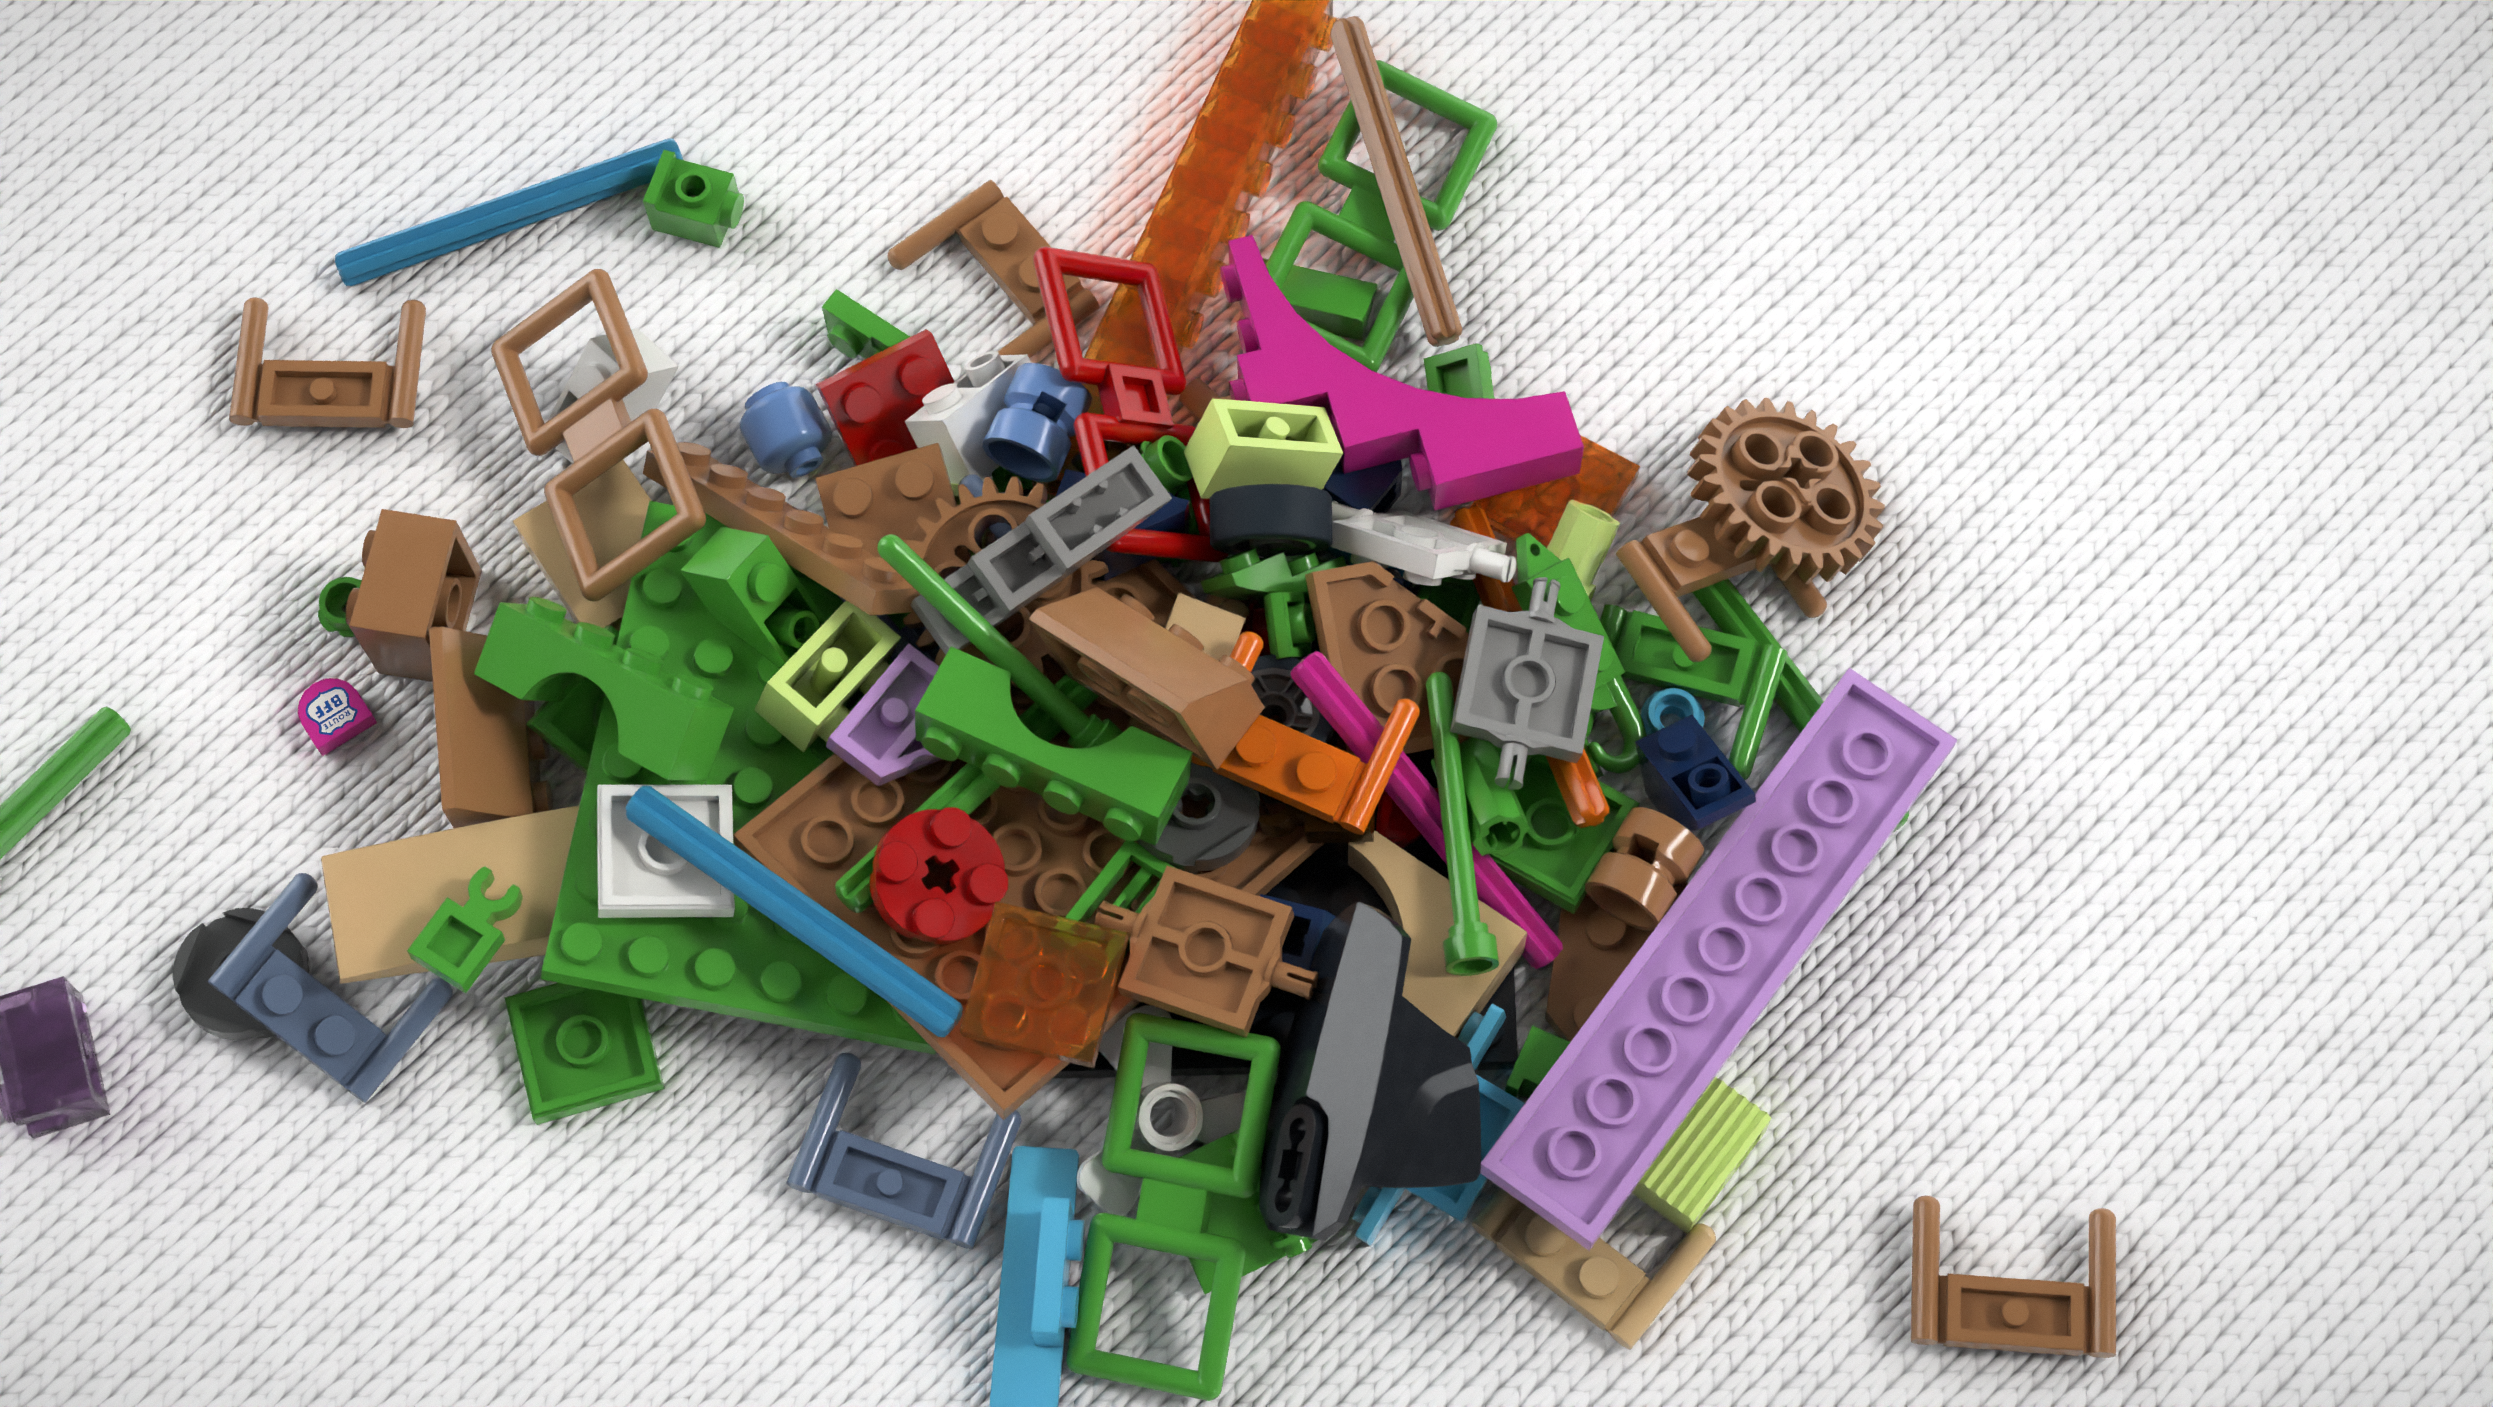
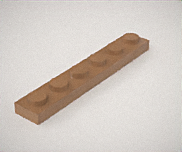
[643,442,921,616]

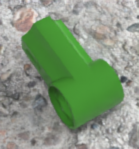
[1431,737,1530,857]

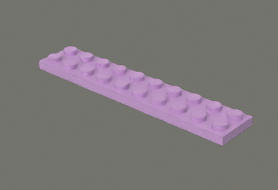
[1480,668,1957,1251]

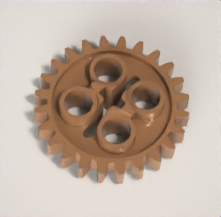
[1687,398,1885,584]
[903,476,1109,688]

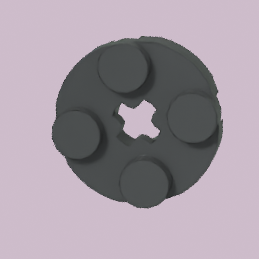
[1137,744,1260,874]
[172,908,310,1040]

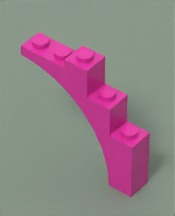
[1220,235,1584,511]

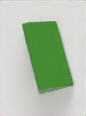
[1263,258,1378,341]

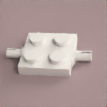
[1330,501,1517,586]

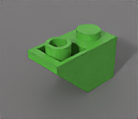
[680,527,827,668]

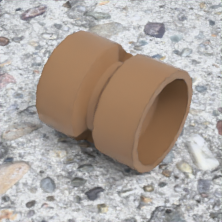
[1585,807,1704,932]

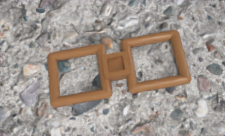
[491,269,706,602]

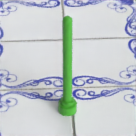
[877,534,1123,748]
[1426,672,1499,976]

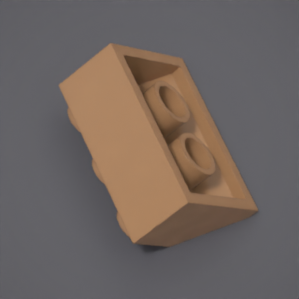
[1029,587,1265,770]
[429,626,554,828]

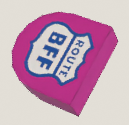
[298,678,377,756]

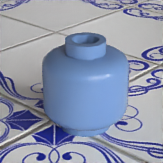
[740,382,832,478]

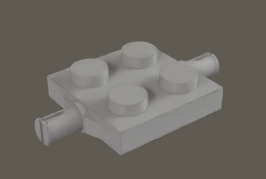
[1450,577,1604,790]

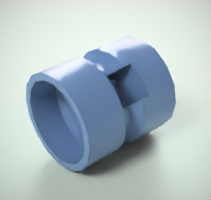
[982,363,1093,482]

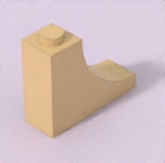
[1348,830,1527,1039]

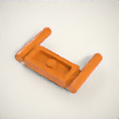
[1191,631,1420,835]

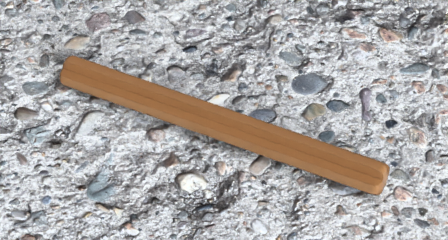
[1330,16,1462,347]

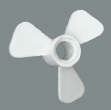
[1077,1005,1246,1215]

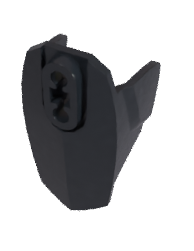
[1259,902,1481,1241]

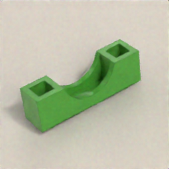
[474,597,734,781]
[915,646,1193,846]

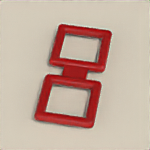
[1033,247,1229,562]

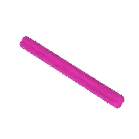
[1290,651,1563,969]

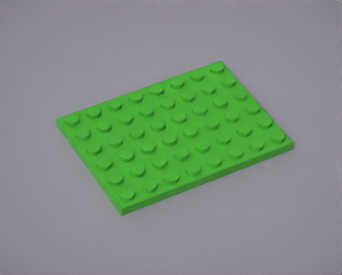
[541,501,936,1055]

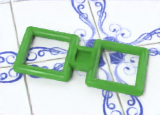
[1266,60,1497,372]
[1066,1013,1281,1401]

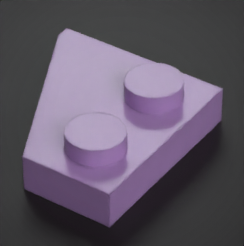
[826,643,942,786]

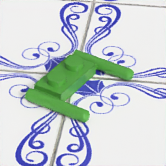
[1586,604,1788,780]

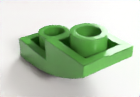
[1200,548,1347,601]
[1263,592,1316,661]

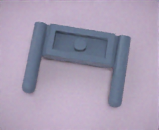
[207,873,453,1103]
[786,1053,1022,1249]

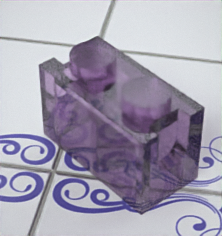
[0,976,111,1139]

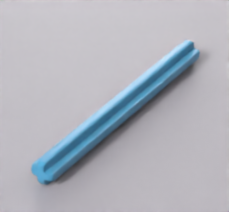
[335,138,683,286]
[625,786,963,1037]

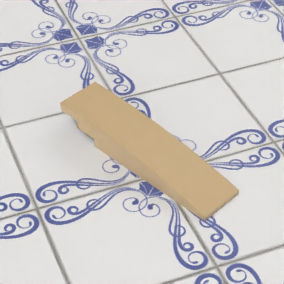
[321,805,579,984]

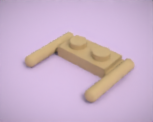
[1471,1188,1716,1350]

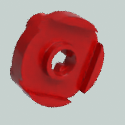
[870,807,1008,945]

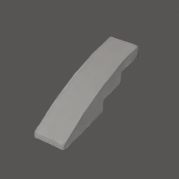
[910,445,1172,655]

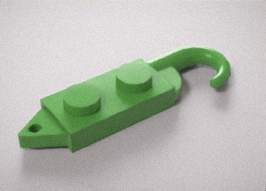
[1511,533,1647,774]

